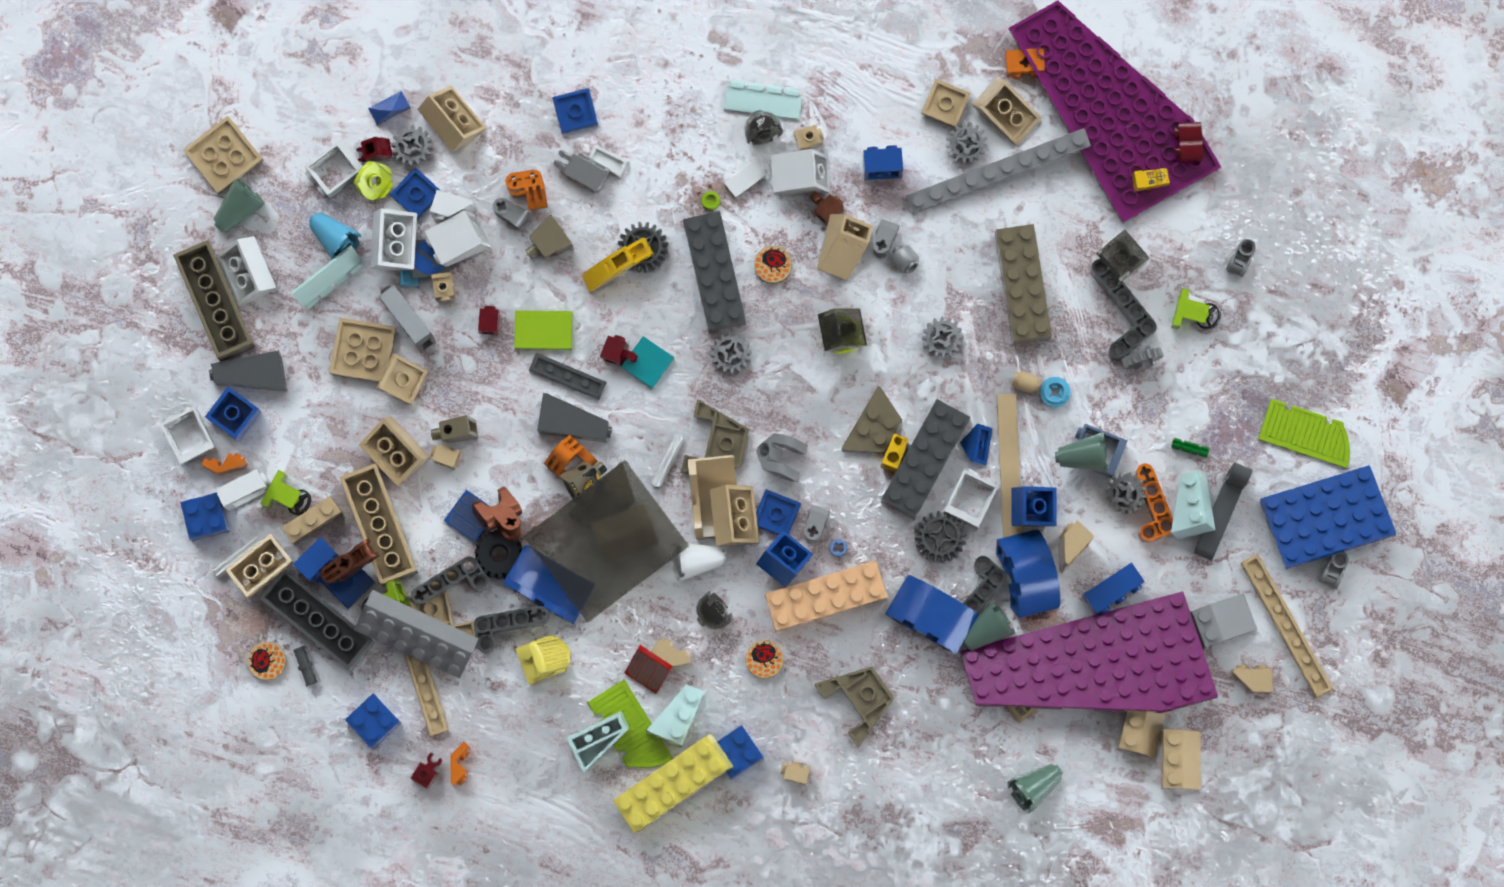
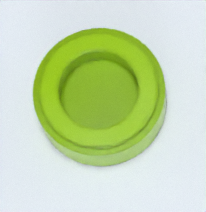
[701,191,720,211]

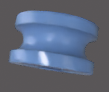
[830,539,847,558]

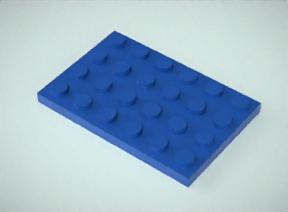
[1260,465,1396,569]

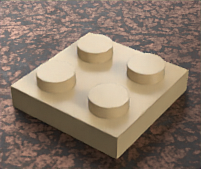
[921,79,971,128]
[376,353,428,405]

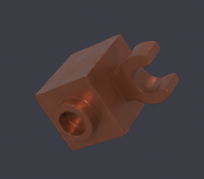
[810,191,844,226]

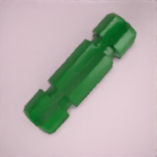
[1171,438,1209,457]

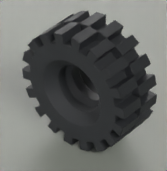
[475,529,523,579]

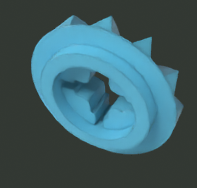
[1040,377,1071,407]

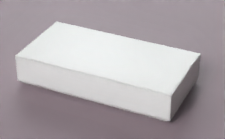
[588,144,629,178]
[724,161,766,199]

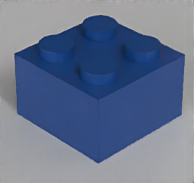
[863,145,903,181]
[205,386,261,442]
[1011,486,1057,527]
[180,492,230,542]
[756,530,813,588]
[293,537,339,585]
[345,693,401,749]
[717,725,764,780]

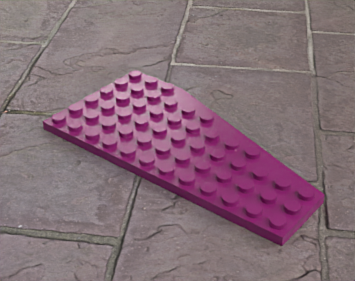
[1009,0,1221,224]
[960,591,1218,713]

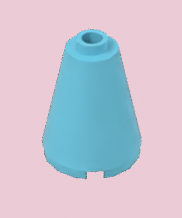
[309,213,361,260]

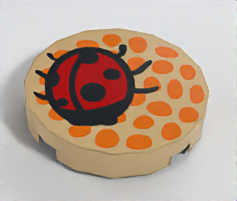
[754,246,792,284]
[746,640,784,678]
[247,642,287,680]

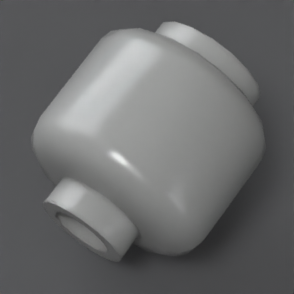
[891,245,919,273]

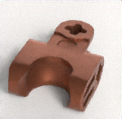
[471,486,522,541]
[321,539,379,583]

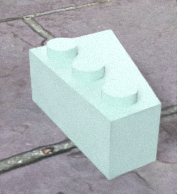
[1171,470,1215,540]
[646,684,704,747]
[567,711,630,773]

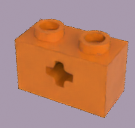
[1005,48,1045,79]

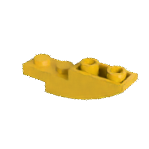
[581,237,654,292]

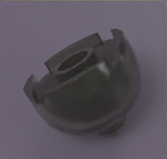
[744,110,783,145]
[696,591,733,630]

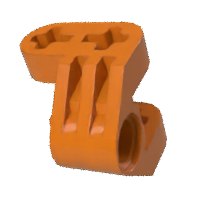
[505,170,548,210]
[544,435,598,480]

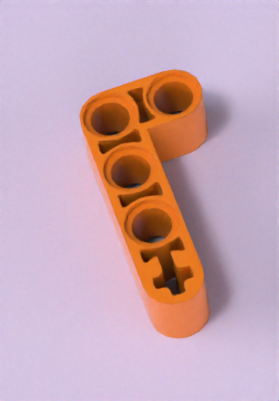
[1135,463,1173,543]

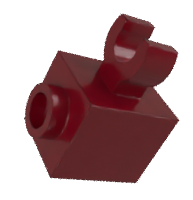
[356,137,393,162]
[600,335,638,366]
[410,752,442,790]

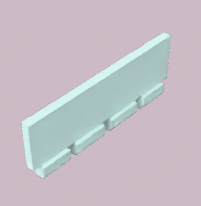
[724,80,802,120]
[291,245,362,309]

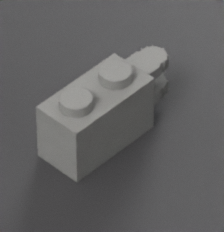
[553,150,611,192]

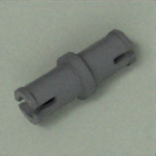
[293,646,318,686]

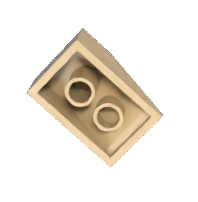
[972,77,1042,146]

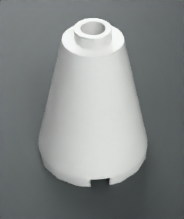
[672,542,727,581]

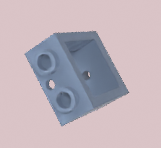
[1075,424,1128,478]

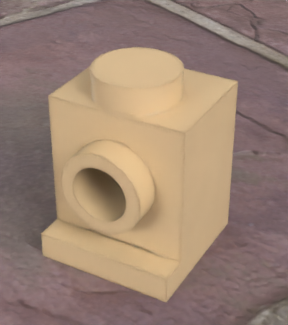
[794,125,824,151]
[431,272,455,302]
[430,444,462,470]
[781,761,811,785]

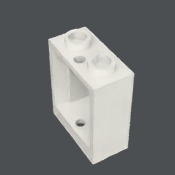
[305,139,363,199]
[160,406,217,467]
[215,469,271,511]
[943,469,999,530]

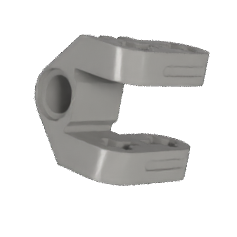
[756,433,808,482]

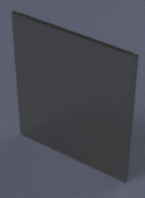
[524,460,689,623]

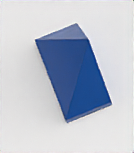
[368,91,410,125]
[960,424,992,466]

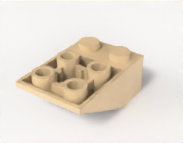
[817,214,873,280]

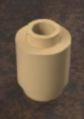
[1012,371,1041,395]

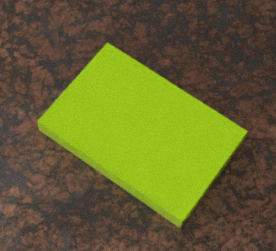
[514,311,573,350]

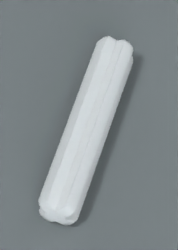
[652,435,684,489]
[213,537,261,578]

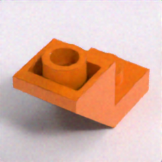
[201,453,248,476]
[450,742,471,787]

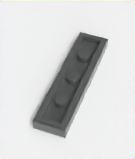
[529,353,607,400]

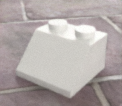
[430,190,476,224]

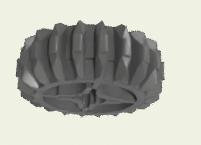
[617,222,669,273]
[914,511,966,563]

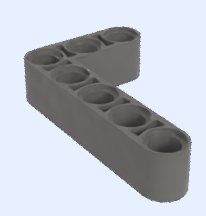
[1090,259,1157,361]
[1194,462,1253,561]

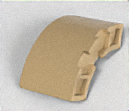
[688,455,737,540]

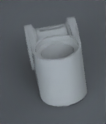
[493,198,530,230]
[873,219,900,258]
[1226,239,1256,277]
[804,504,830,543]
[1319,552,1349,589]

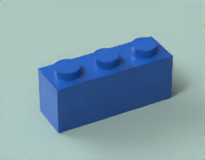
[1082,562,1145,615]

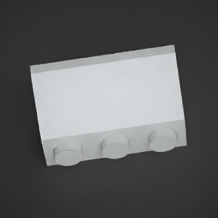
[370,209,417,271]
[216,236,276,307]

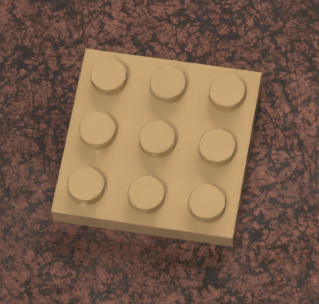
[183,116,263,195]
[329,317,397,382]

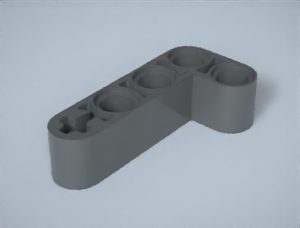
[410,556,488,606]
[963,556,1006,613]
[474,606,549,654]

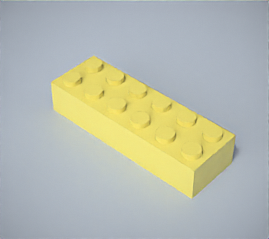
[613,734,733,833]

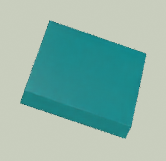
[621,336,674,389]

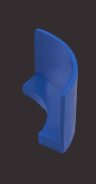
[996,529,1061,618]
[503,544,596,625]
[885,575,978,654]

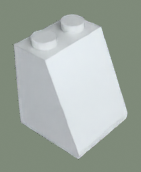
[770,149,830,196]
[425,210,491,267]

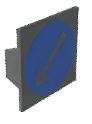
[411,239,450,278]

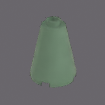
[214,179,265,232]
[1055,433,1108,472]
[962,601,1016,651]
[1007,764,1063,814]

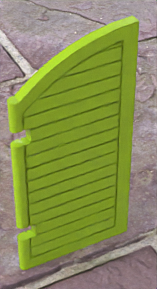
[1258,398,1350,469]
[587,679,673,768]

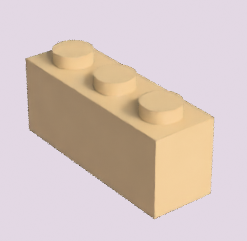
[282,496,343,546]

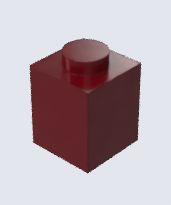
[478,306,500,335]

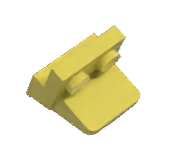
[516,635,570,685]

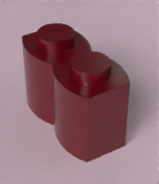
[1174,122,1204,163]

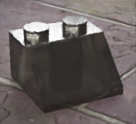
[1096,229,1150,282]
[818,308,867,351]

